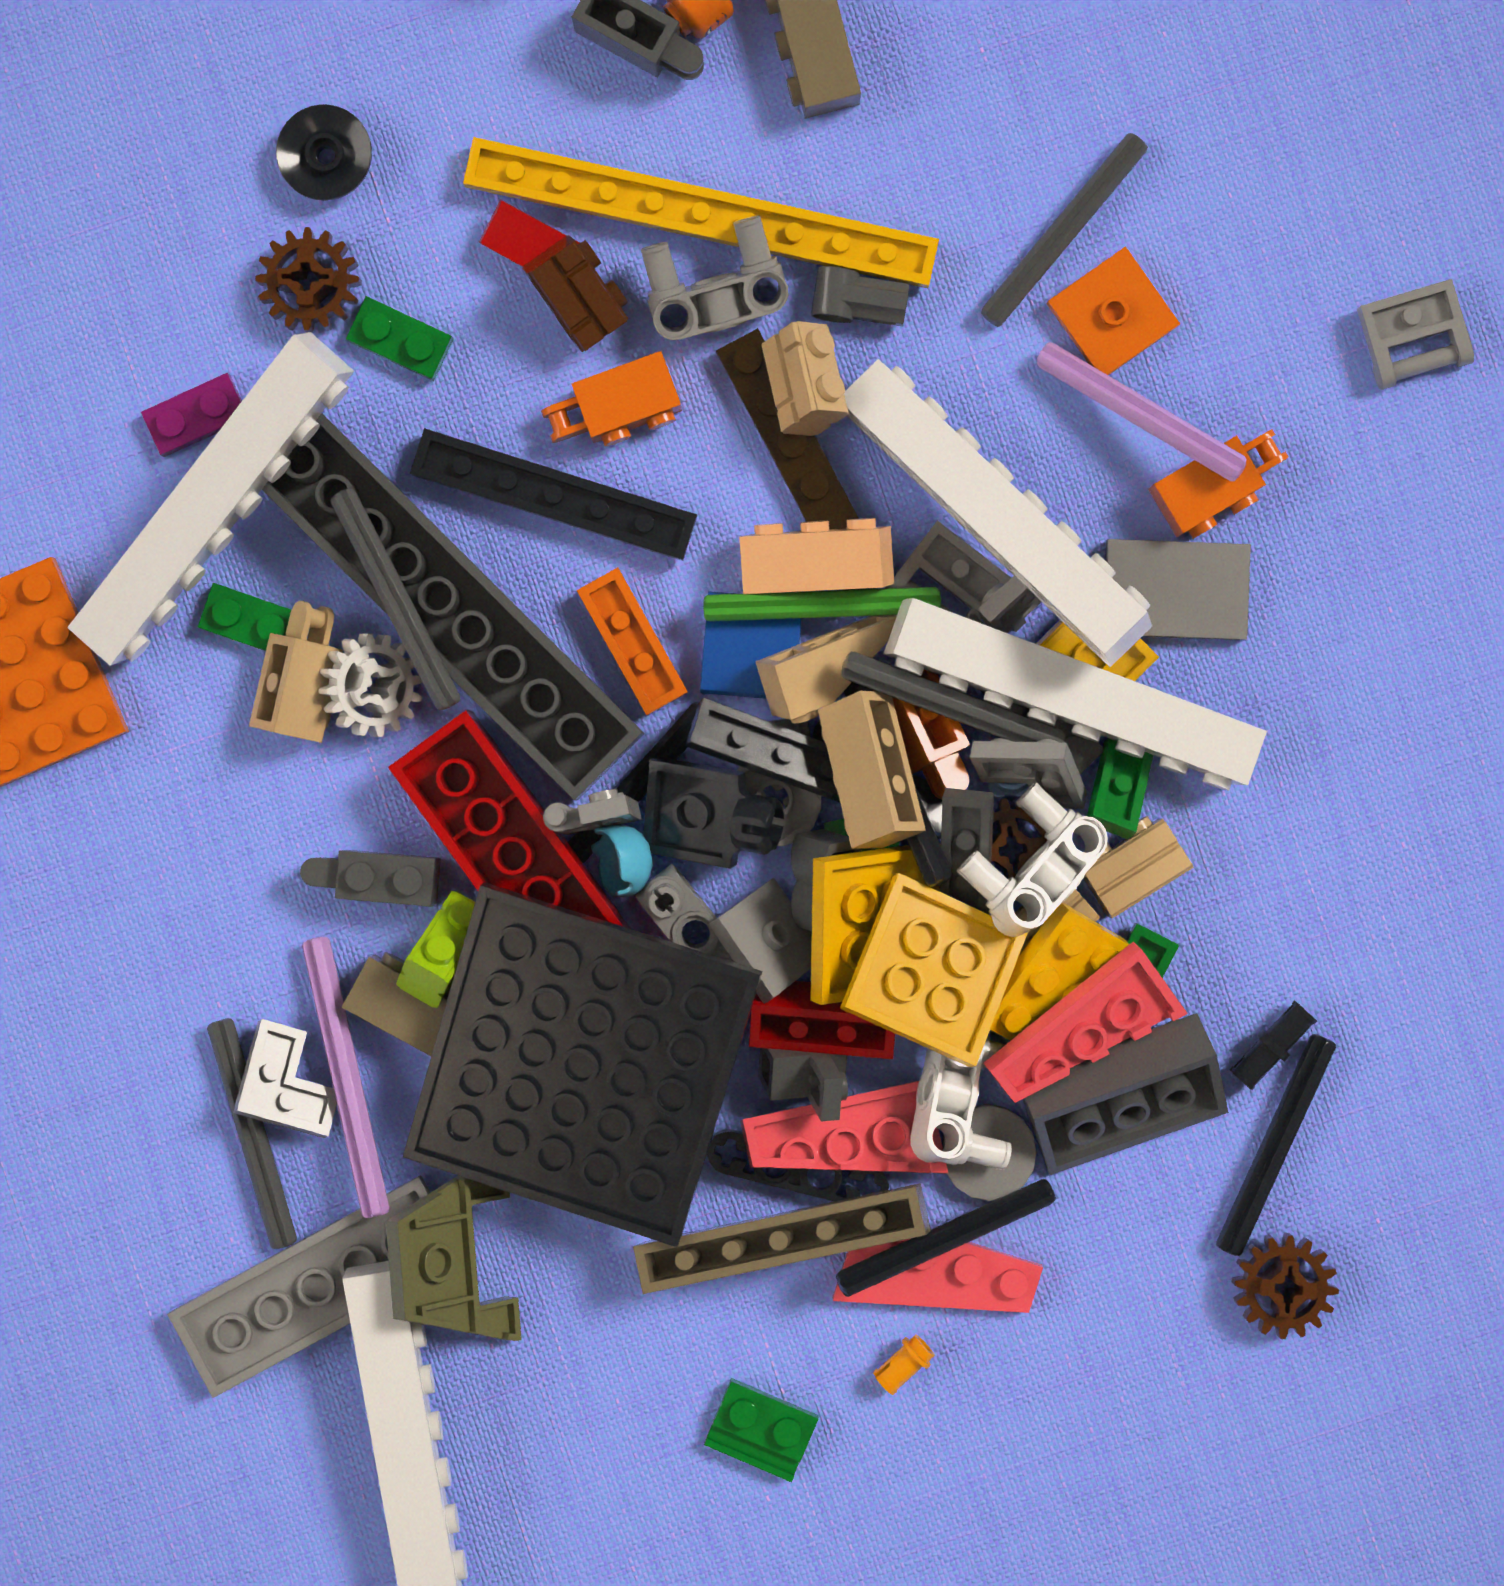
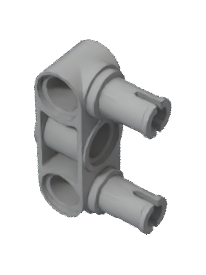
[641,215,789,340]
[635,863,734,962]

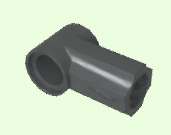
[811,266,909,327]

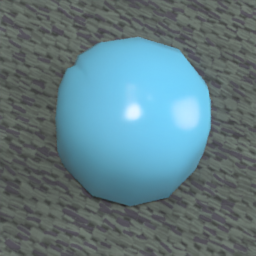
[591,825,653,898]

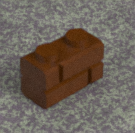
[522,235,628,352]

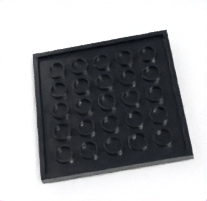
[403,882,763,1247]

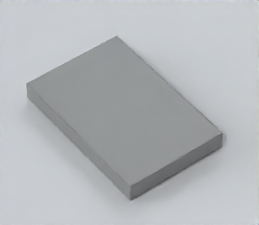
[1105,539,1251,640]

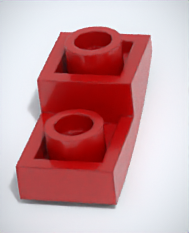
[479,199,580,267]

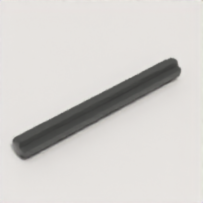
[981,133,1148,327]
[331,488,460,710]
[841,651,1066,743]
[207,1018,297,1249]

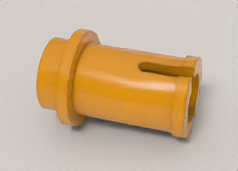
[873,1334,935,1395]

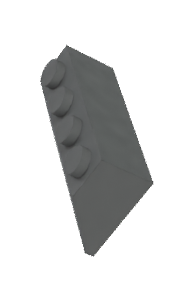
[1023,1013,1229,1175]

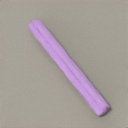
[1037,342,1247,481]

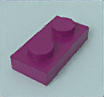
[141,373,242,457]

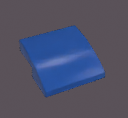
[700,591,802,699]

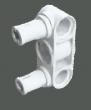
[956,782,1108,937]
[910,1035,1012,1170]

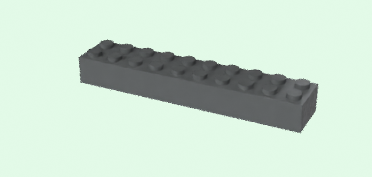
[262,413,645,801]

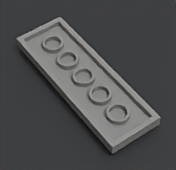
[167,1175,431,1398]

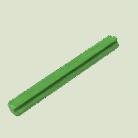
[703,587,941,621]

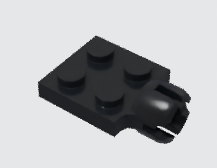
[643,756,784,869]

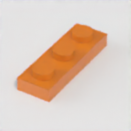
[576,567,688,716]

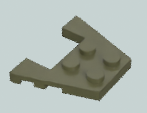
[386,1175,522,1341]

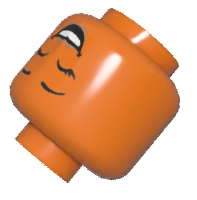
[662,0,734,39]

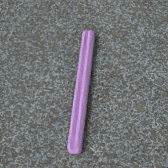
[302,937,390,1218]

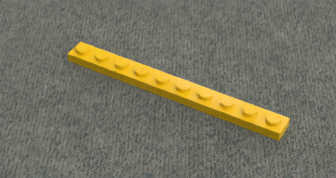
[463,137,939,289]

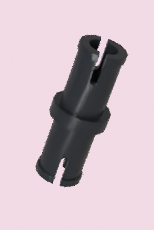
[1229,1000,1317,1090]

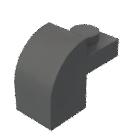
[758,1048,848,1122]

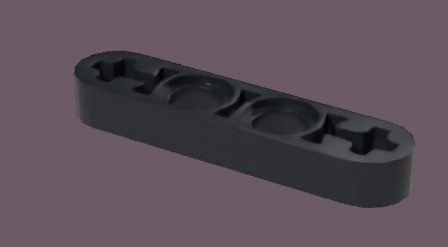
[707,1129,889,1201]

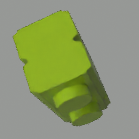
[396,891,475,1008]

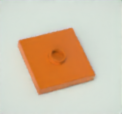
[1046,246,1180,376]

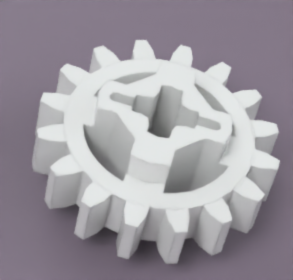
[318,633,422,737]

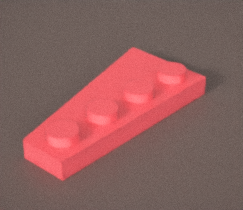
[983,942,1188,1103]
[740,1081,948,1174]
[832,1238,1043,1313]

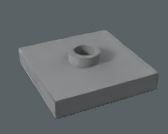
[708,878,812,1004]

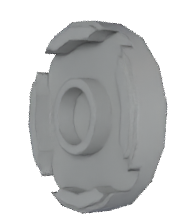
[942,1104,1037,1201]

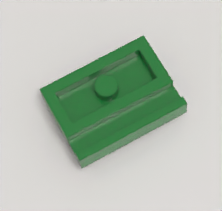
[704,1378,819,1482]

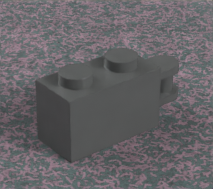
[571,0,704,80]
[300,850,441,907]

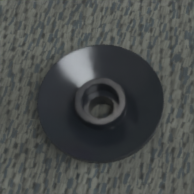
[276,104,372,201]

